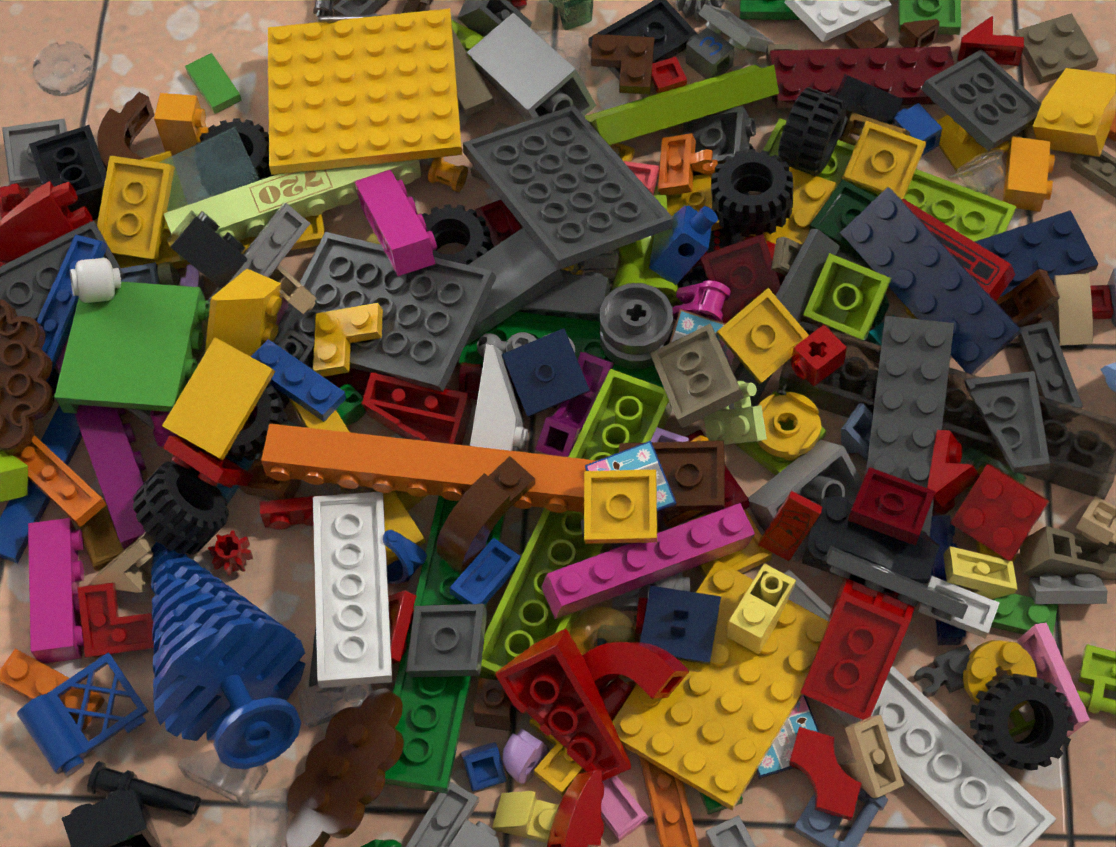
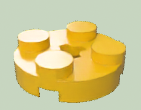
[756,392,821,461]
[963,640,1037,712]

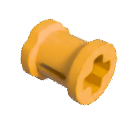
[428,157,468,193]

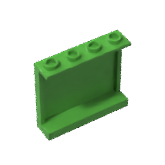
[54,282,210,413]

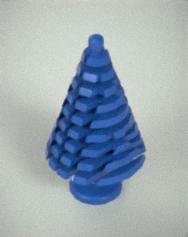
[151,542,306,769]

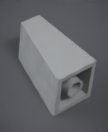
[467,13,597,121]

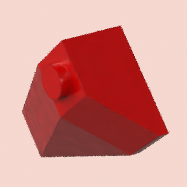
[495,628,631,781]

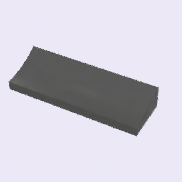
[464,227,564,347]

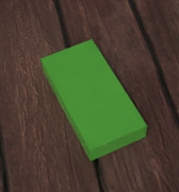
[185,53,242,114]

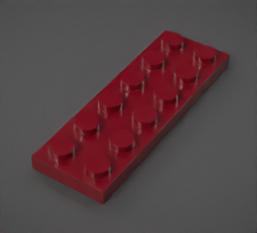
[768,46,954,108]

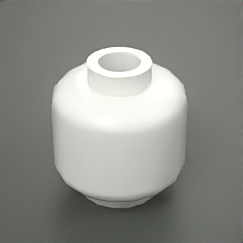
[70,258,121,303]

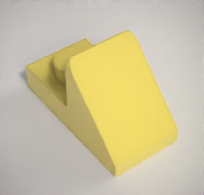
[943,546,1018,599]
[492,791,559,843]

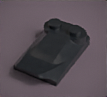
[802,496,940,596]

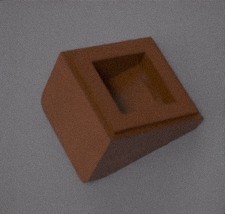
[898,19,940,47]

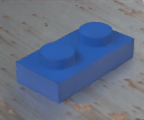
[450,538,521,605]

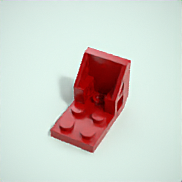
[800,578,915,720]

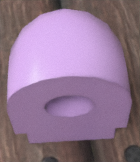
[503,728,550,784]

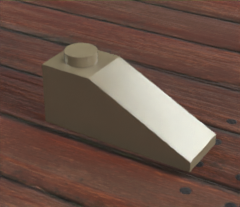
[1020,526,1116,580]

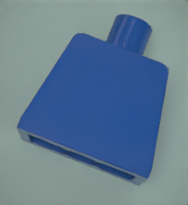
[649,206,718,285]

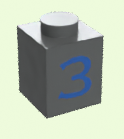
[686,27,735,79]

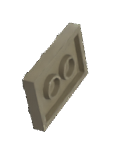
[650,323,745,428]

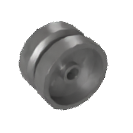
[600,283,673,369]

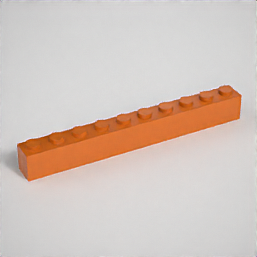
[261,423,598,514]

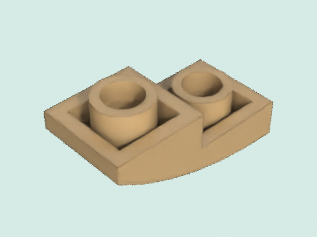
[1054,274,1093,346]

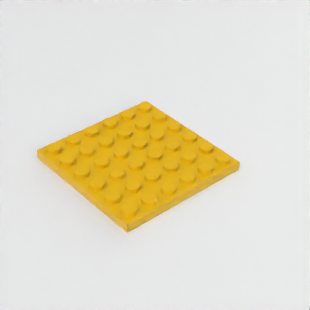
[268,8,462,175]

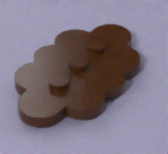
[0,299,54,454]
[286,688,404,847]

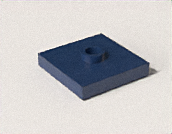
[502,328,590,417]

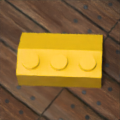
[205,269,282,357]

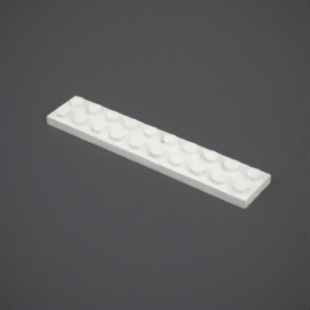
[784,569,1056,847]

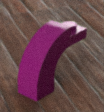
[535,352,614,457]

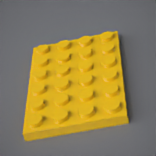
[612,560,828,811]

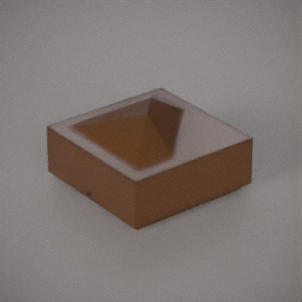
[845,19,889,49]

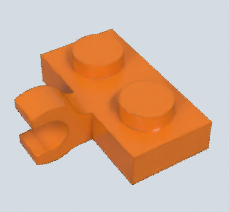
[658,133,718,196]

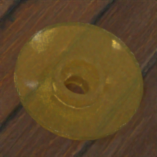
[569,607,639,655]

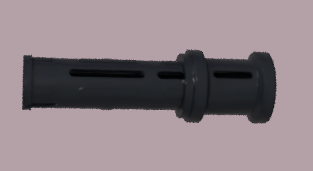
[87,761,201,820]

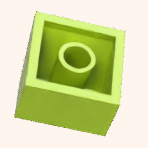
[803,253,892,341]

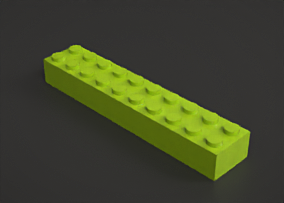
[474,369,672,681]

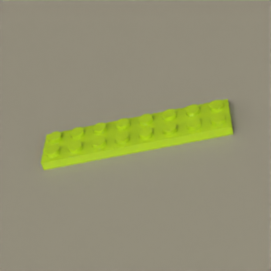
[763,118,1017,242]

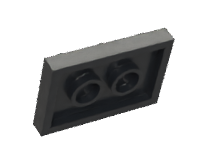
[588,0,697,81]

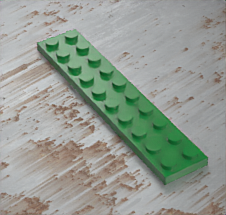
[385,496,506,794]

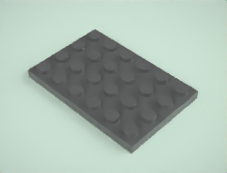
[463,105,673,270]
[274,232,497,392]

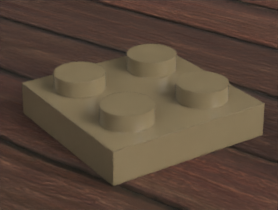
[1015,13,1099,84]

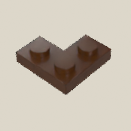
[591,34,654,95]

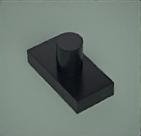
[835,74,903,125]

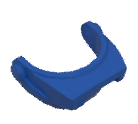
[382,530,427,584]

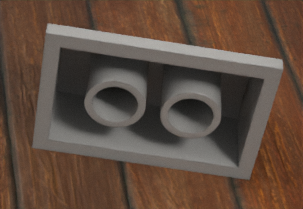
[749,440,863,562]

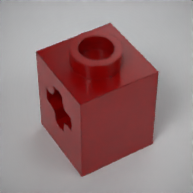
[791,325,847,387]

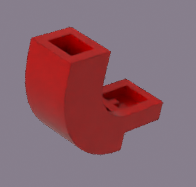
[582,642,689,699]

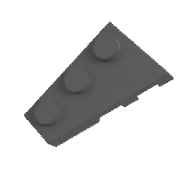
[965,371,1050,474]

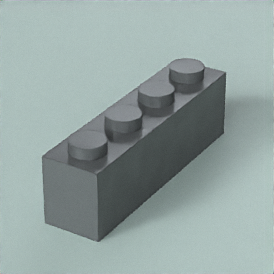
[517,269,611,322]

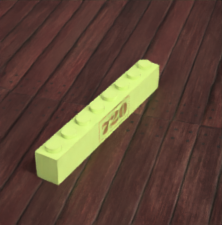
[164,160,421,261]

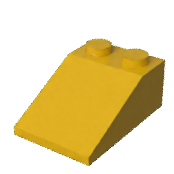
[1033,68,1116,157]

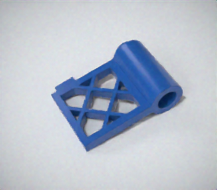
[17,652,149,776]

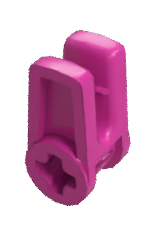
[672,280,731,322]

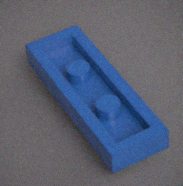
[251,339,346,422]

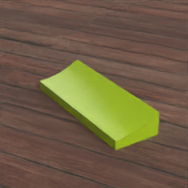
[584,64,779,145]

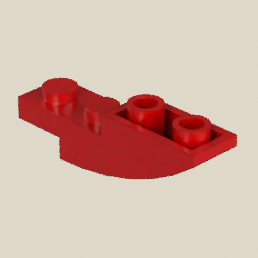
[547,770,604,847]

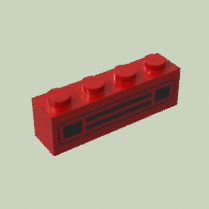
[902,199,1016,302]

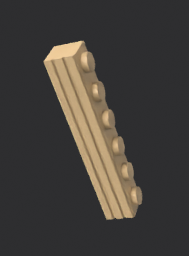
[269,265,316,314]

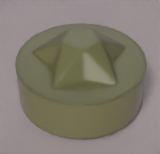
[157,262,181,286]

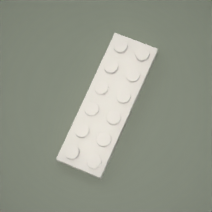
[313,492,393,688]

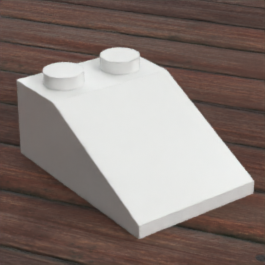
[470,344,528,452]

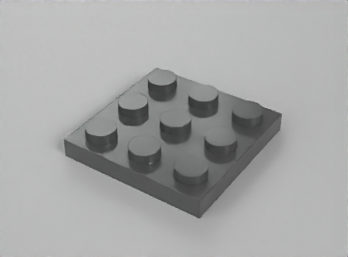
[921,49,1041,152]

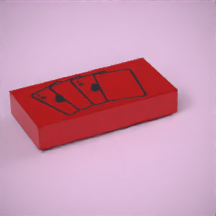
[758,491,823,561]

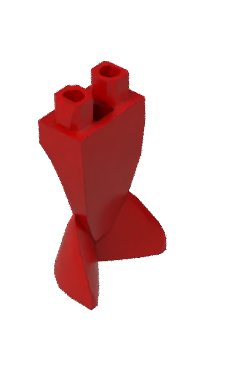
[0,181,93,267]

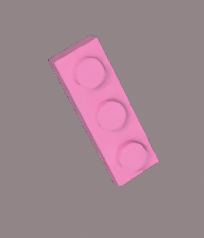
[1017,623,1090,736]

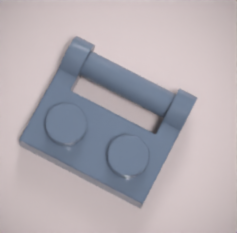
[793,787,888,847]

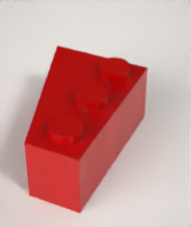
[362,372,473,445]

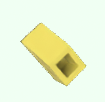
[727,563,796,654]

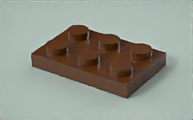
[619,441,725,512]

